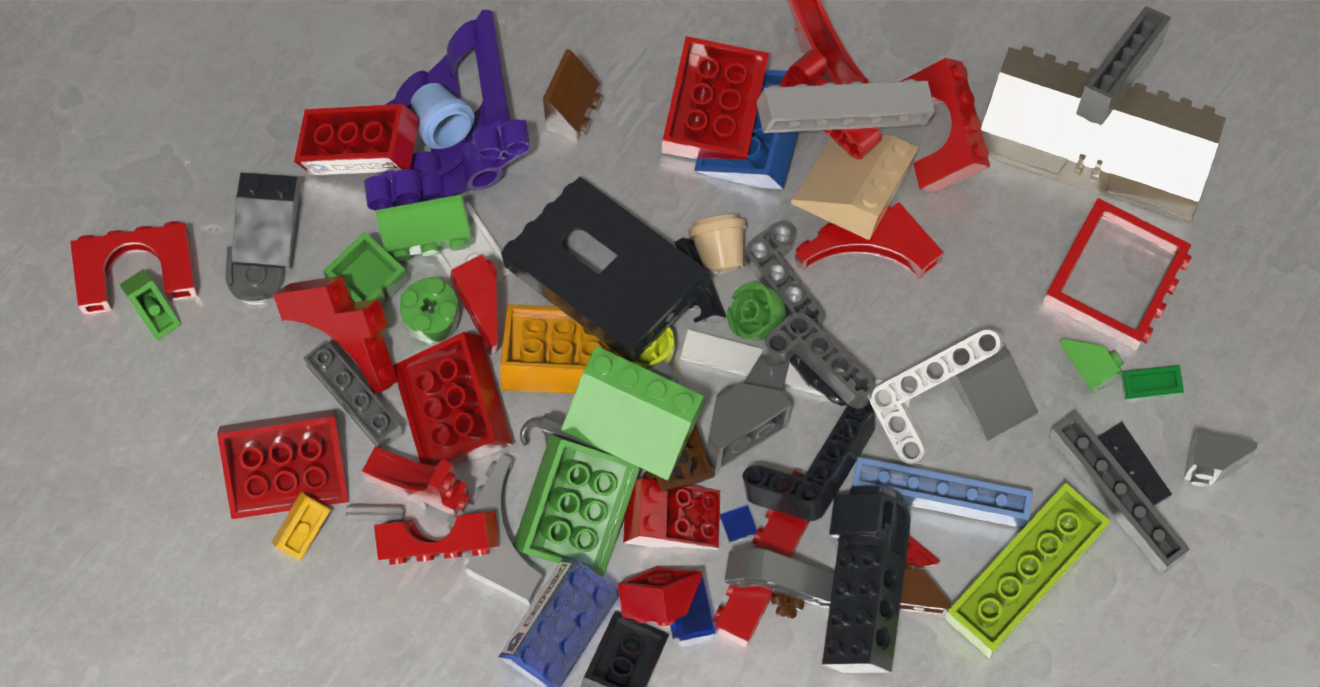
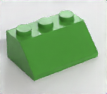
[375,195,474,261]

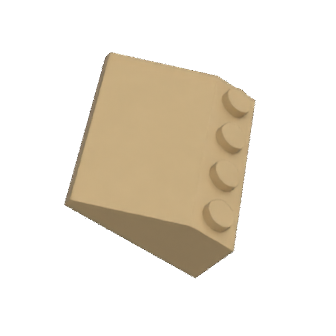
[791,134,919,240]

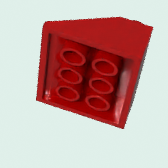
[662,36,769,160]
[393,332,513,465]
[217,409,349,519]

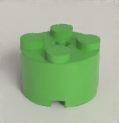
[400,277,460,344]

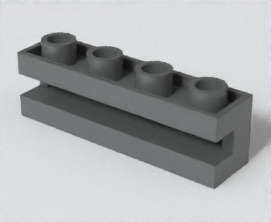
[304,340,403,450]

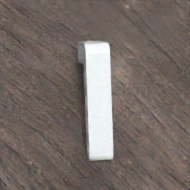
[870,329,1003,464]

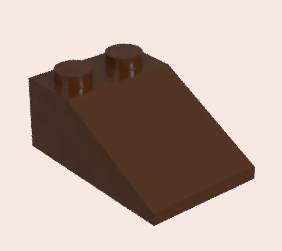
[543,49,603,142]

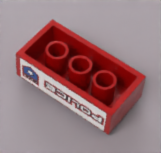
[294,104,420,175]

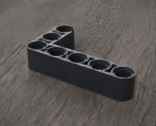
[742,402,876,521]

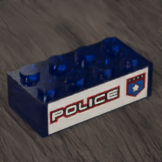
[498,557,619,687]

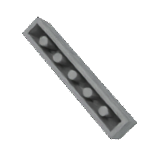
[756,79,935,133]

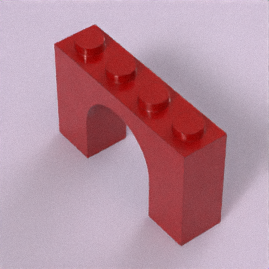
[899,58,990,193]
[70,221,198,315]

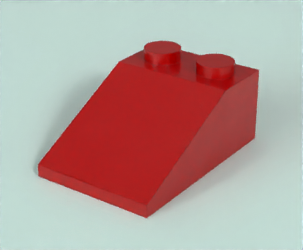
[450,254,498,356]

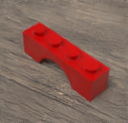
[374,511,499,565]

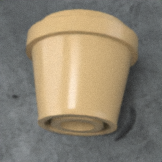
[688,214,746,274]

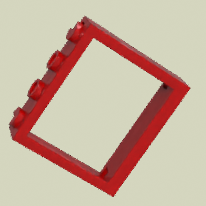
[1043,198,1192,350]

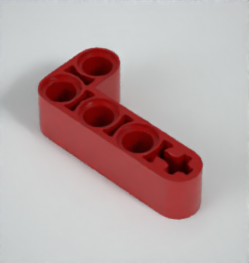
[781,49,882,159]

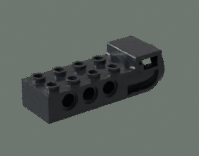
[822,486,910,673]

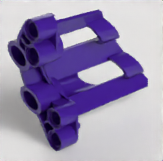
[364,10,530,211]

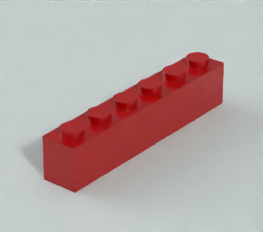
[712,470,810,648]

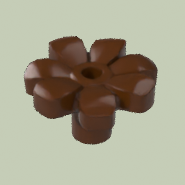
[771,591,804,619]

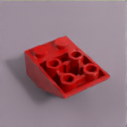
[623,478,720,549]

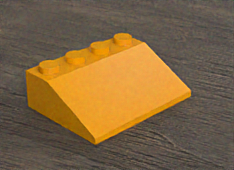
[500,304,619,394]

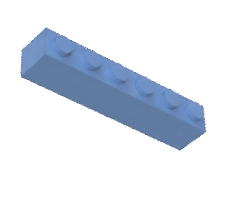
[852,457,1033,528]

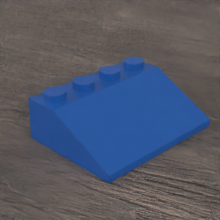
[694,70,799,189]

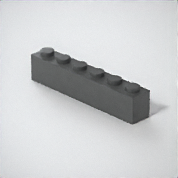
[1076,6,1171,125]
[1049,412,1190,575]

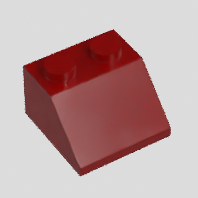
[618,566,702,626]

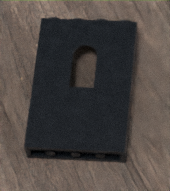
[501,177,710,363]

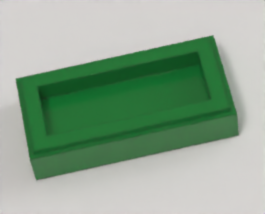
[1121,365,1184,402]

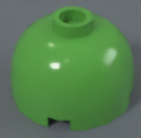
[727,282,786,341]

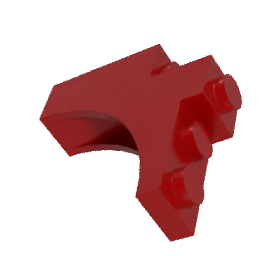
[787,0,869,85]
[794,202,944,279]
[273,276,398,393]
[361,446,471,517]

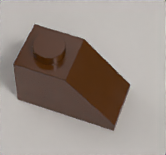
[900,564,951,616]

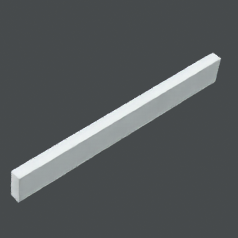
[680,329,914,417]

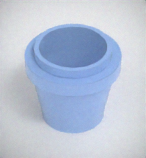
[411,83,474,149]

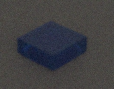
[720,505,757,544]

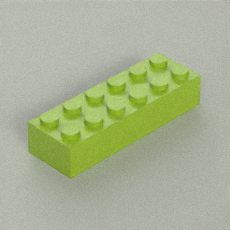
[945,483,1111,659]

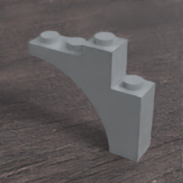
[447,455,544,607]

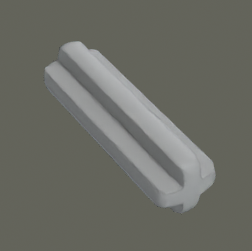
[346,505,404,522]

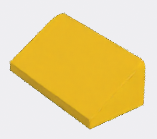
[272,492,331,561]

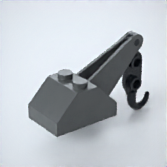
[706,328,848,472]

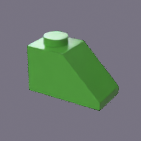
[119,269,181,340]
[1059,339,1125,393]

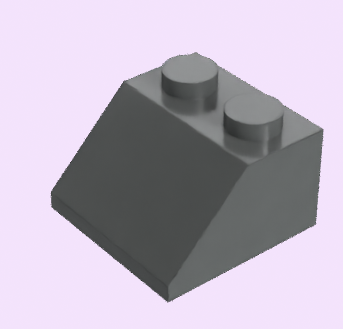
[1184,431,1258,487]

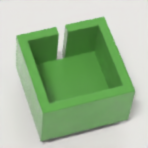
[323,231,408,306]

